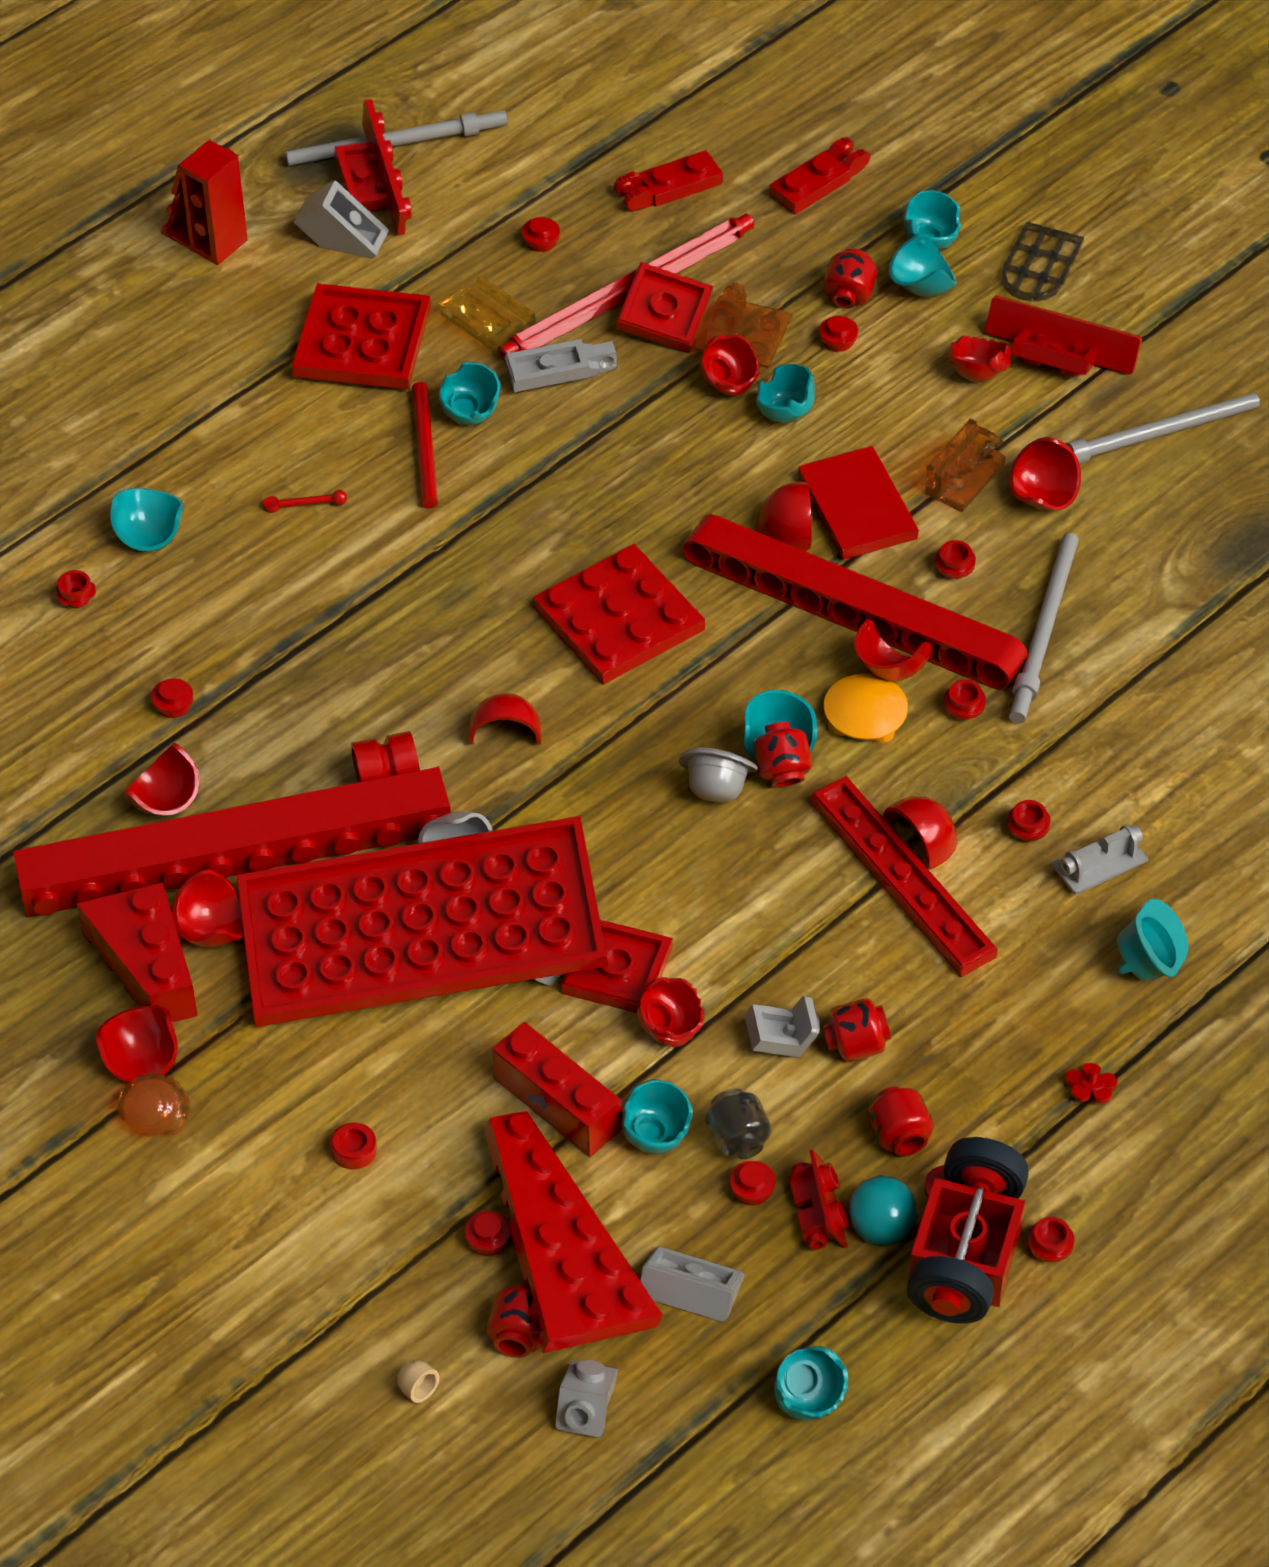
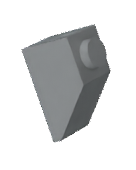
[294,180,389,258]

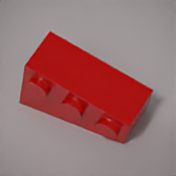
[161,140,248,265]
[77,882,198,1022]

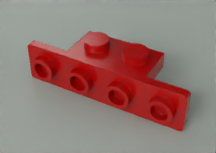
[334,99,412,236]
[985,295,1142,377]

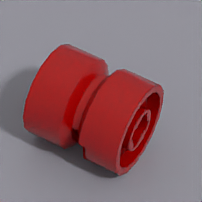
[351,731,420,783]

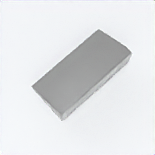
[640,1246,745,1322]

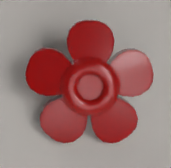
[1065,1063,1118,1104]

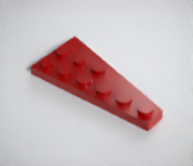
[484,1111,663,1353]

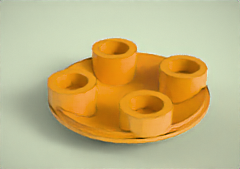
[824,673,908,743]

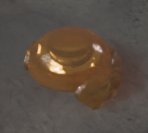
[118,1073,191,1136]

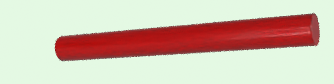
[412,381,438,509]

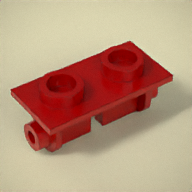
[789,1149,849,1250]

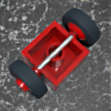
[907,1137,1029,1324]

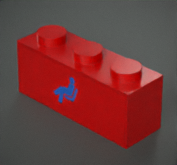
[492,1021,622,1157]

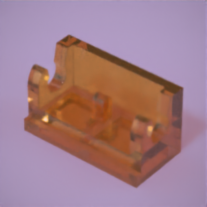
[925,418,1006,513]

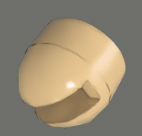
[397,1360,440,1403]

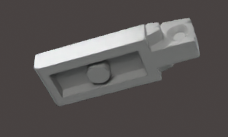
[505,339,617,392]

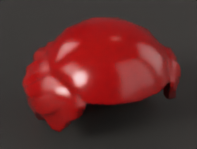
[700,334,760,396]
[947,336,1011,382]
[637,977,704,1047]

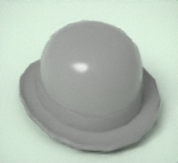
[678,747,758,803]

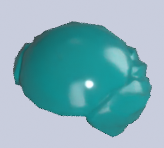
[774,1346,849,1421]

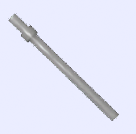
[285,110,508,166]
[1066,393,1260,464]
[1009,533,1079,723]

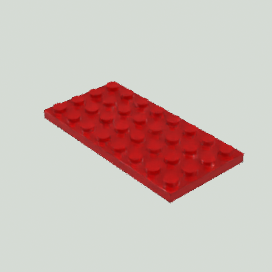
[237,816,608,1027]

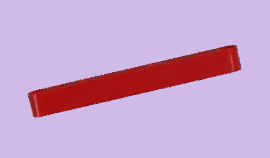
[682,514,1028,689]

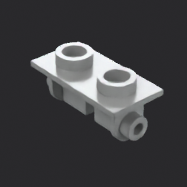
[1052,825,1148,895]

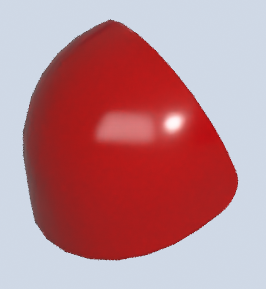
[1009,437,1081,510]
[756,482,812,551]
[854,619,932,681]
[469,693,542,744]
[121,743,200,816]
[883,796,957,869]
[172,870,244,948]
[96,1005,178,1084]

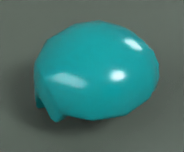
[903,190,961,249]
[438,362,501,425]
[756,364,816,423]
[621,1079,693,1154]
[847,1175,917,1246]

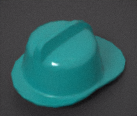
[1117,899,1189,981]

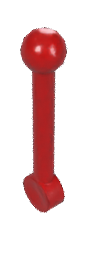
[263,490,347,513]

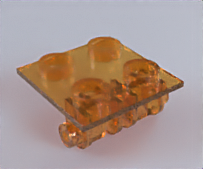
[694,283,793,369]

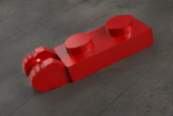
[769,136,871,214]
[613,150,723,212]

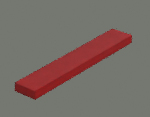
[811,776,998,977]

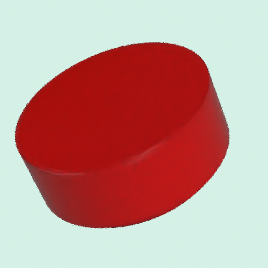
[330,1122,377,1170]

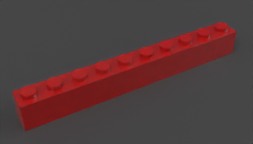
[13,767,451,918]

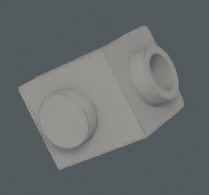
[744,996,820,1058]
[556,1360,618,1437]

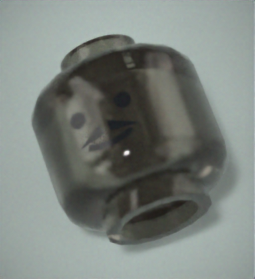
[705,1088,772,1159]

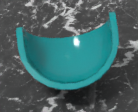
[889,233,957,297]
[111,488,184,551]
[743,690,817,759]

